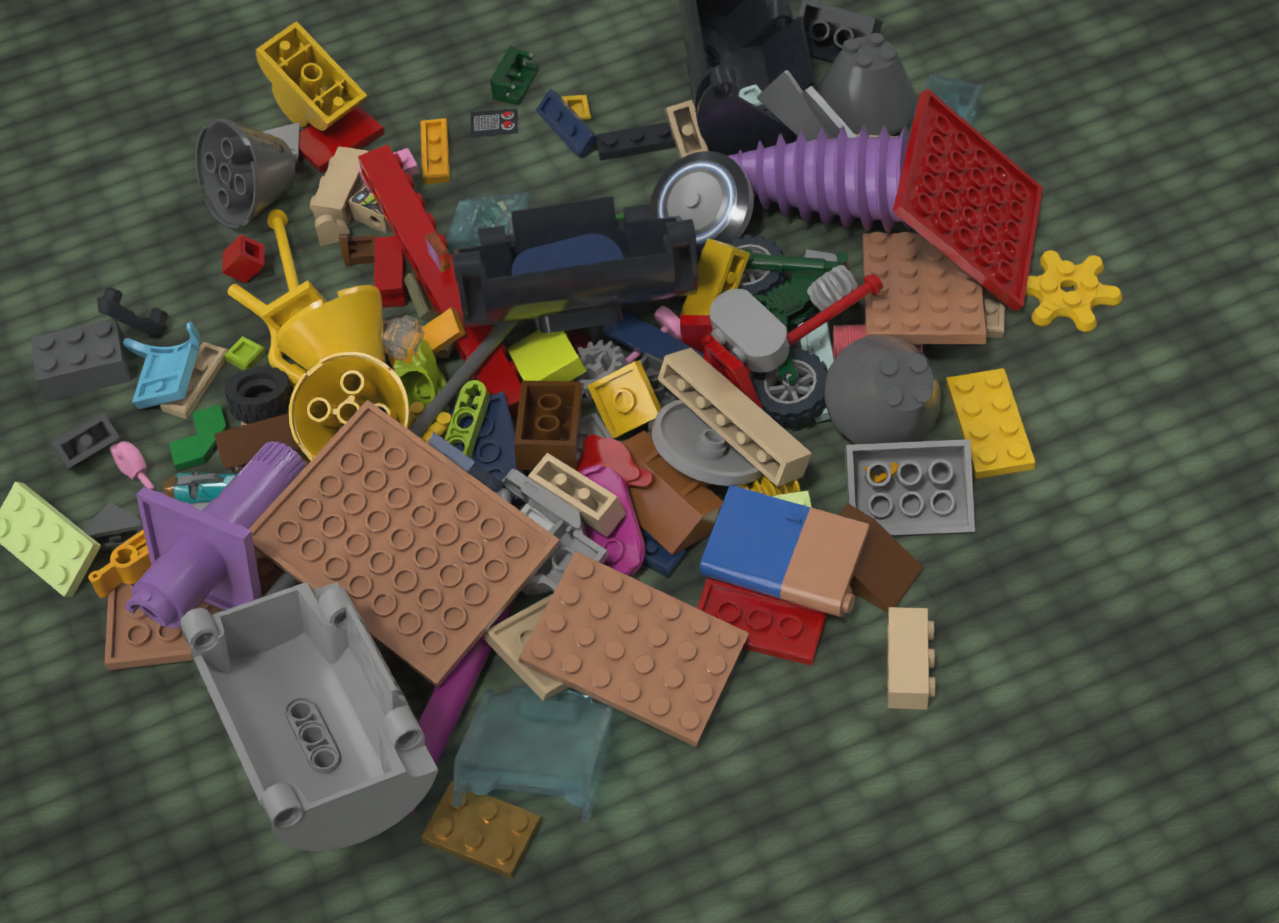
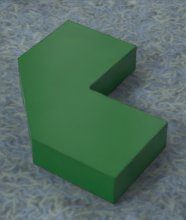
[169,404,228,471]

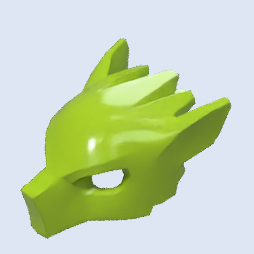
[394,340,450,413]

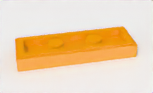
[420,118,450,185]
[387,308,465,371]

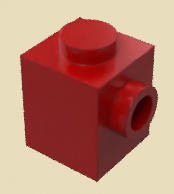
[222,234,265,283]

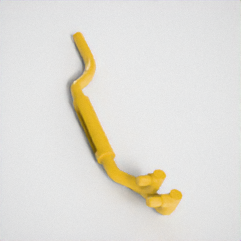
[227,283,451,445]

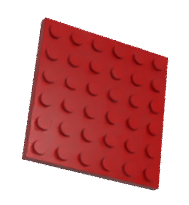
[893,88,1043,312]

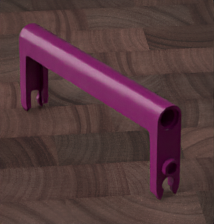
[408,594,518,815]

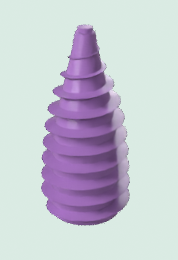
[728,124,912,233]

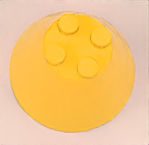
[275,285,385,371]
[289,352,410,461]

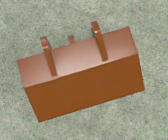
[622,431,723,555]

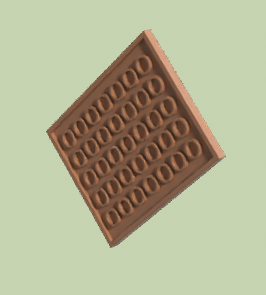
[248,400,560,688]

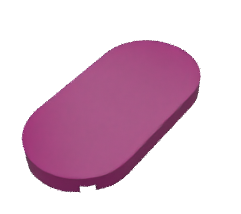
[580,465,645,577]

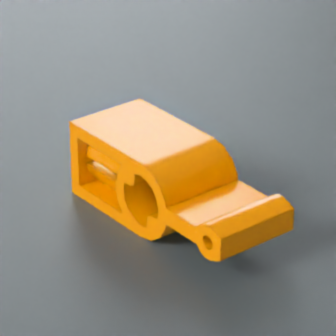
[88,529,152,598]

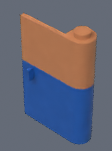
[700,485,870,617]

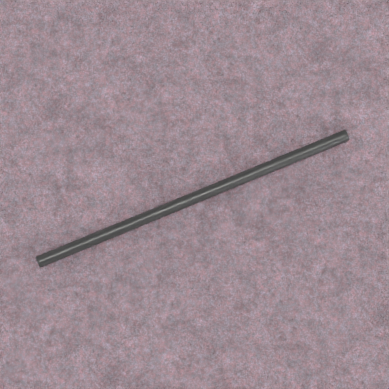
[263,321,519,597]

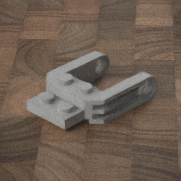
[502,469,609,596]

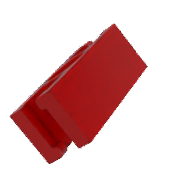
[374,236,407,308]

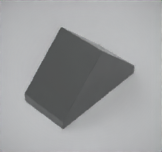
[83,502,144,552]

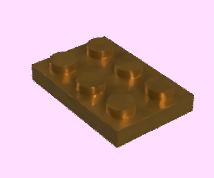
[421,781,542,879]

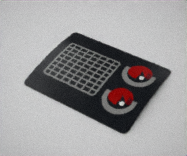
[471,109,518,138]

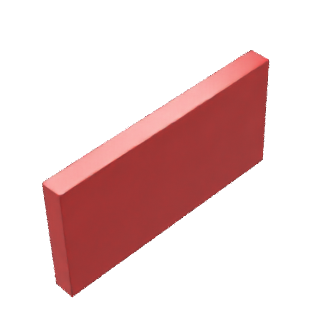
[697,579,828,666]

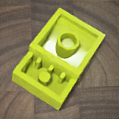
[507,329,587,381]

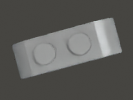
[710,289,789,372]

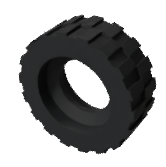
[225,366,292,423]

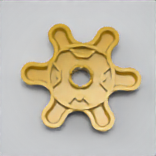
[1025,250,1122,332]

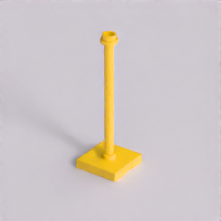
[260,209,327,332]

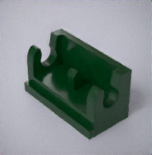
[490,46,539,106]

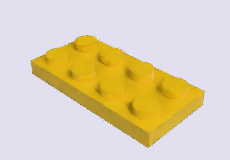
[946,368,1036,479]

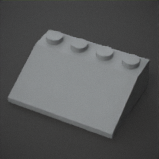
[844,439,975,536]

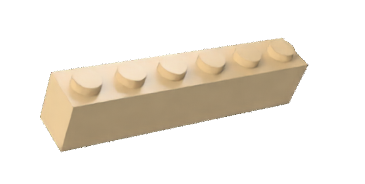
[658,348,812,487]

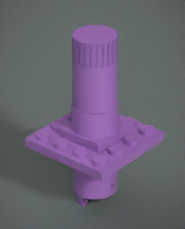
[125,441,306,628]

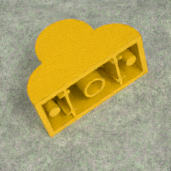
[256,21,367,131]

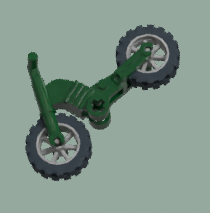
[729,235,858,427]

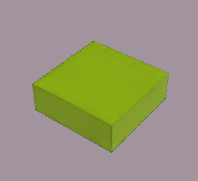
[224,336,266,371]

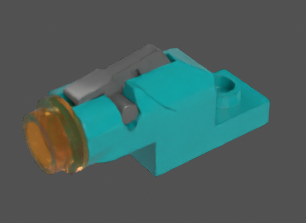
[163,472,238,504]

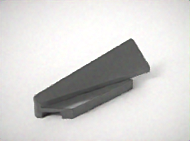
[757,70,857,141]

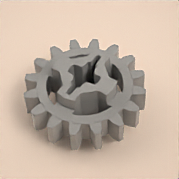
[569,340,627,398]

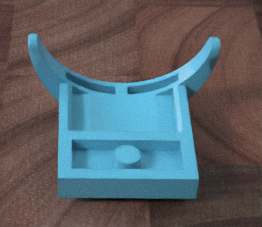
[123,322,200,409]

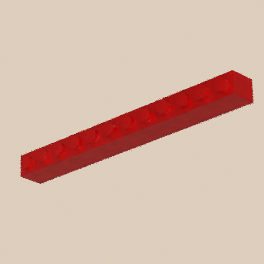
[358,145,521,419]

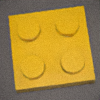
[587,360,662,439]

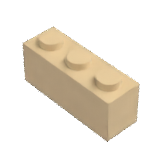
[310,146,369,225]
[528,453,626,537]
[887,607,935,709]

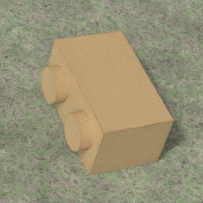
[664,100,708,159]

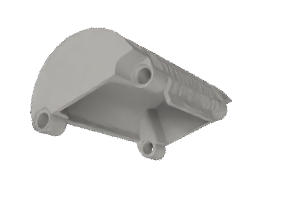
[180,582,438,851]

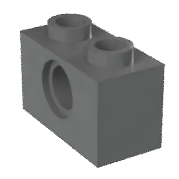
[48,412,120,469]

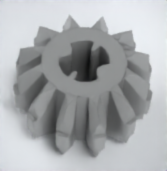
[807,265,859,311]

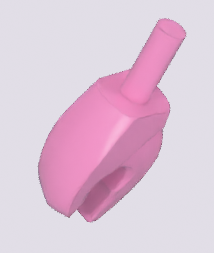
[110,442,155,490]

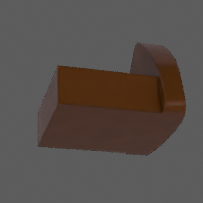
[339,233,378,267]

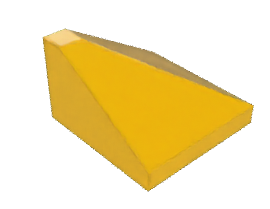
[562,95,591,121]

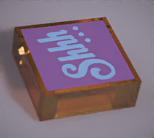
[425,232,450,272]

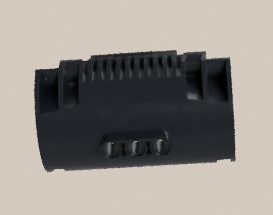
[678,0,816,156]
[452,196,698,333]

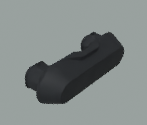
[97,287,169,337]

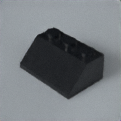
[798,0,883,62]

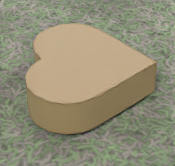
[315,215,349,247]

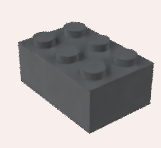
[31,319,131,401]

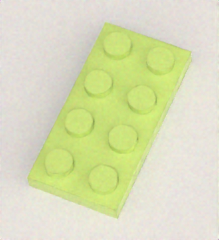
[0,482,101,597]

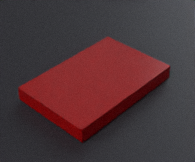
[298,106,385,173]

